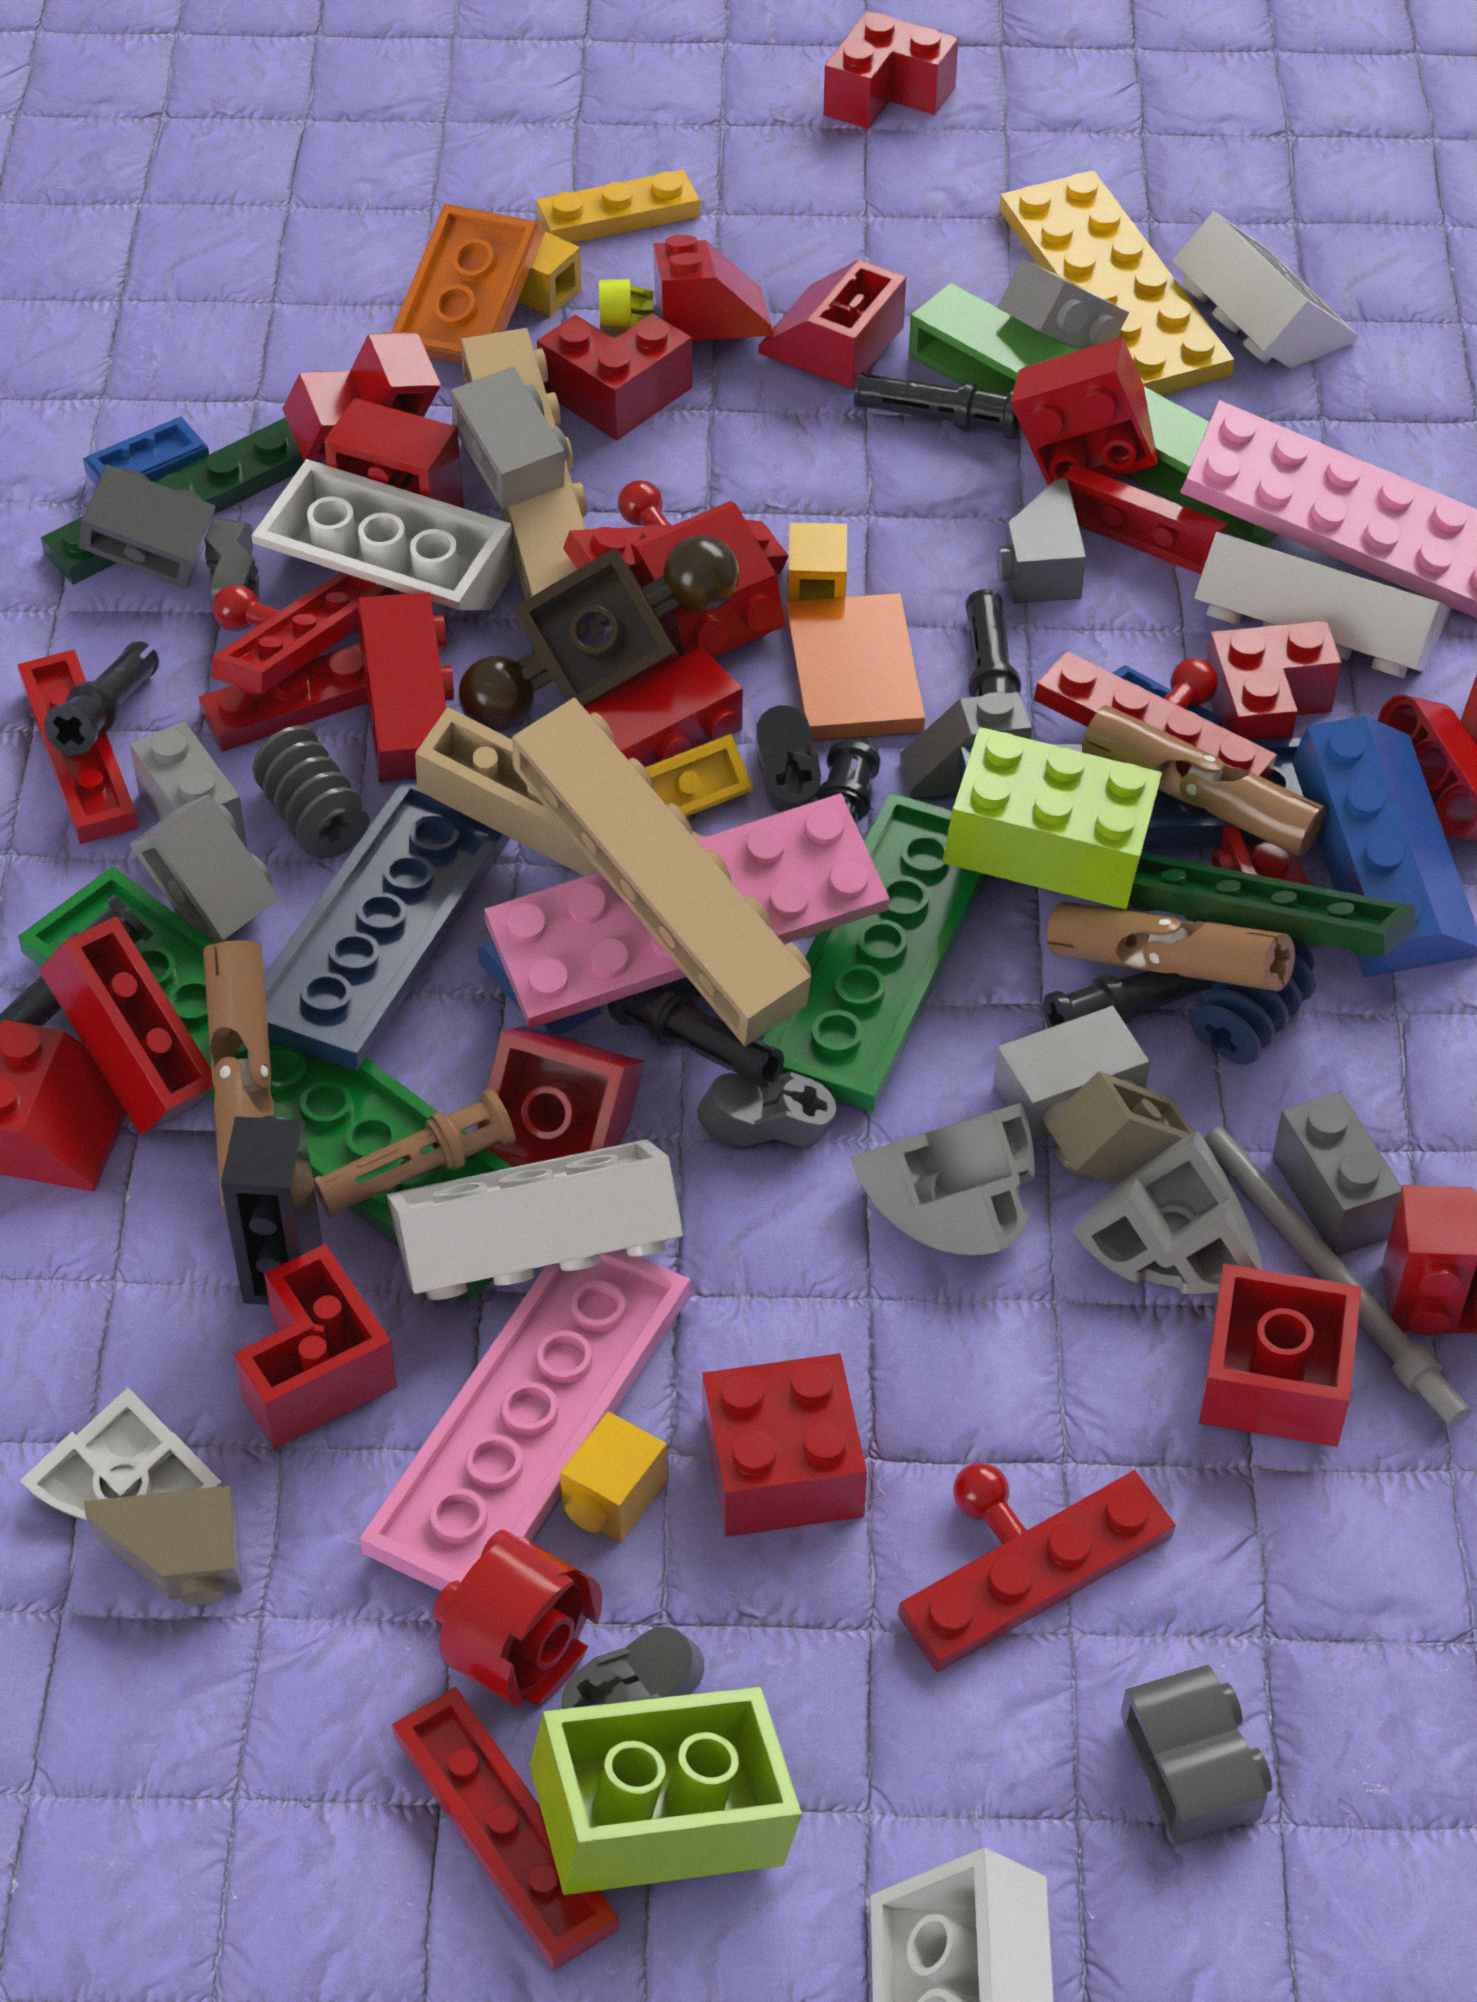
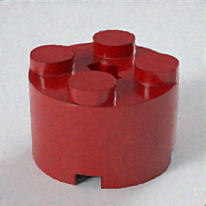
[433,1529,602,1709]

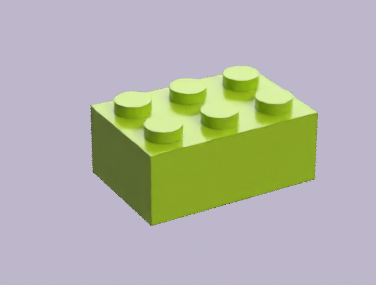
[942,727,1162,910]
[529,1686,802,1895]

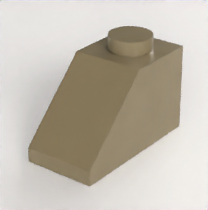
[1045,1071,1194,1184]
[85,1486,242,1605]

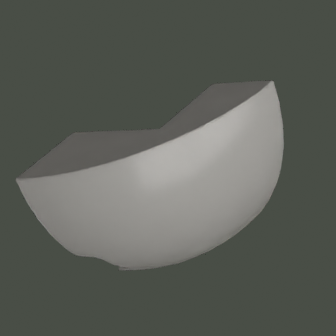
[850,1102,1035,1256]
[1073,1130,1262,1294]

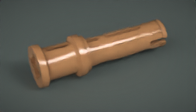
[313,1088,516,1218]

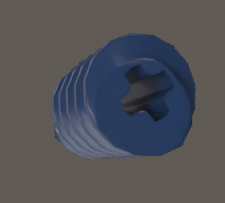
[1189,938,1316,1065]

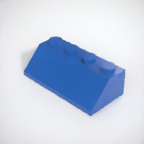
[1292,715,1477,978]

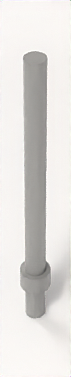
[1204,1127,1472,1428]

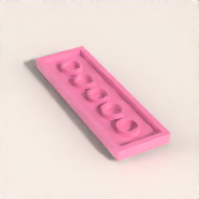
[1180,400,1477,618]
[484,793,890,1029]
[359,1249,691,1592]

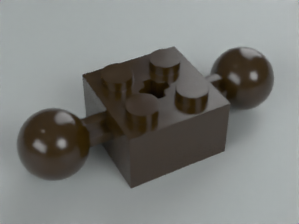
[458,535,740,732]

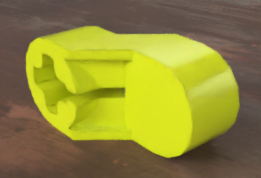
[599,279,654,337]

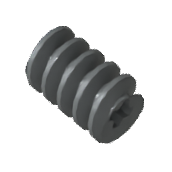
[252,725,371,858]

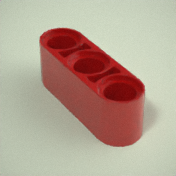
[1377,694,1477,842]

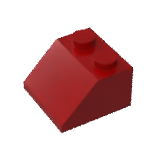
[653,235,772,341]
[631,501,786,658]
[0,1020,127,1192]
[477,1026,645,1167]

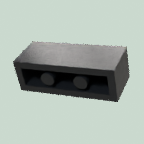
[221,1116,323,1305]

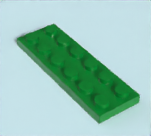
[762,792,987,1112]

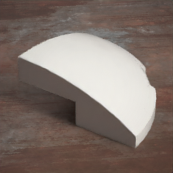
[20,1387,222,1521]

